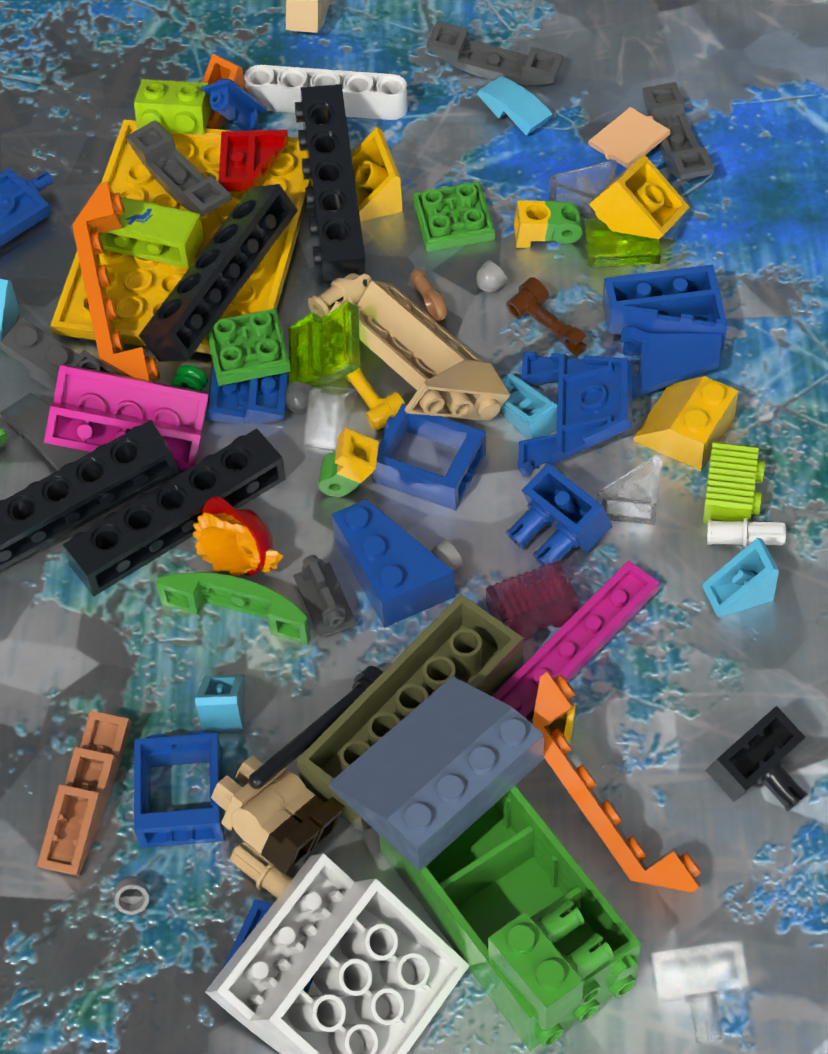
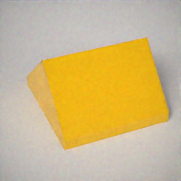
[351,127,403,222]

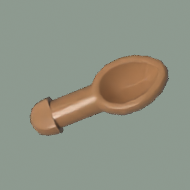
[410,269,447,321]

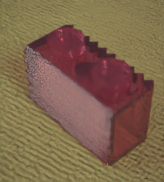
[486,561,579,641]

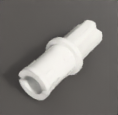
[707,518,786,549]

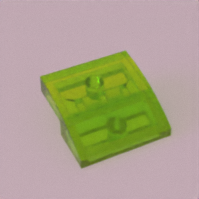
[583,218,661,267]
[288,301,361,387]

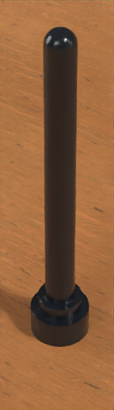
[248,666,383,789]

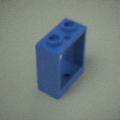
[372,403,486,511]
[134,731,224,848]

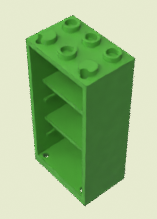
[379,785,641,1051]

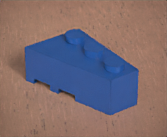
[602,265,727,349]
[331,499,455,628]

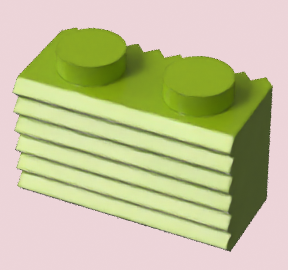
[703,442,765,524]

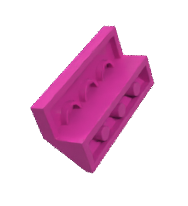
[44,364,209,470]

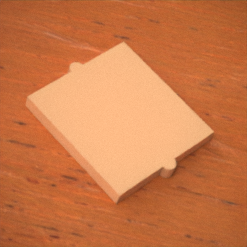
[588,107,671,168]

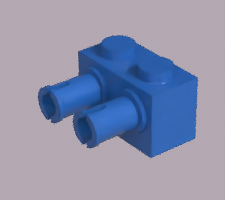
[505,463,613,571]

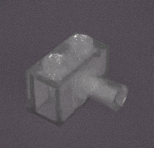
[649,940,749,1043]

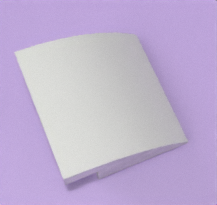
[205,853,470,1054]

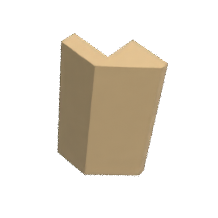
[330,280,485,391]

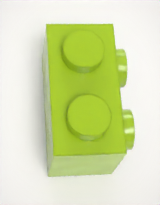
[134,79,211,135]

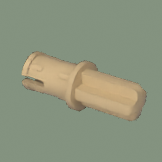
[230,842,293,898]

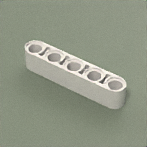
[244,65,408,120]

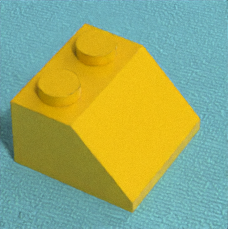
[589,154,690,239]
[633,376,739,471]

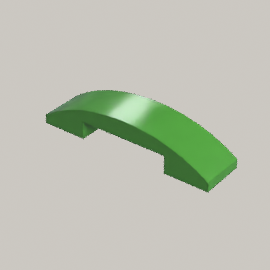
[156,572,311,645]

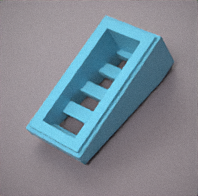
[499,373,558,439]

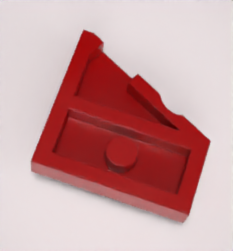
[218,130,289,192]

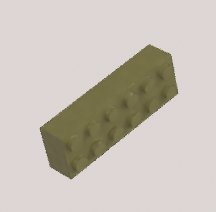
[297,594,524,831]

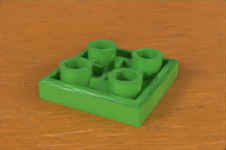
[412,181,495,252]
[207,309,291,386]

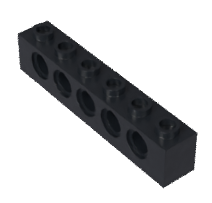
[295,84,365,281]
[138,184,298,362]
[0,420,180,571]
[63,428,286,597]

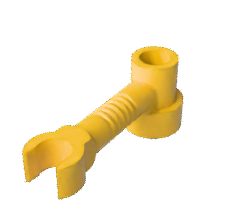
[336,351,405,432]

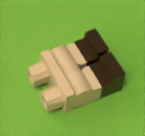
[211,755,345,875]

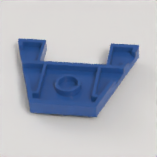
[518,351,632,477]

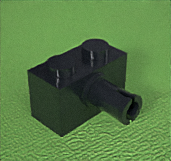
[705,706,808,812]

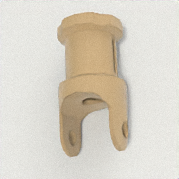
[308,273,372,325]

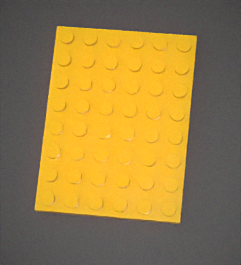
[50,119,311,354]

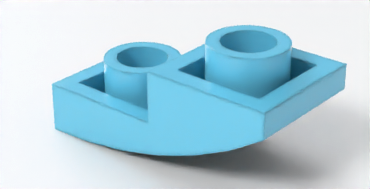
[477,76,553,136]

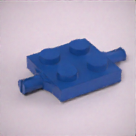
[0,168,54,247]

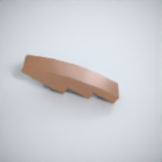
[36,710,132,877]

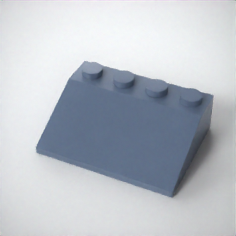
[329,676,544,871]

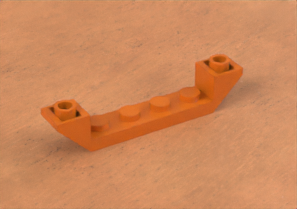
[72,182,160,382]
[532,671,702,892]

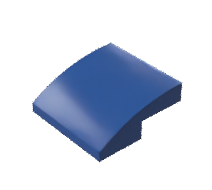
[206,357,289,423]

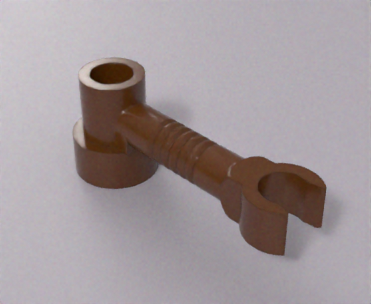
[506,277,587,355]

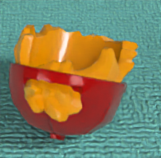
[192,496,284,577]

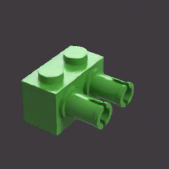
[488,899,614,1029]

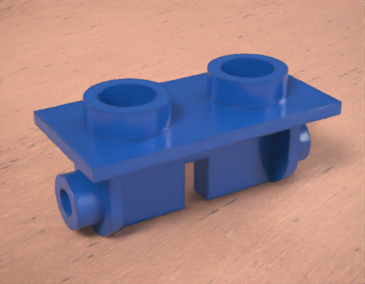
[201,79,267,131]

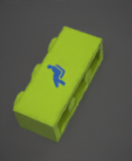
[100,196,204,269]

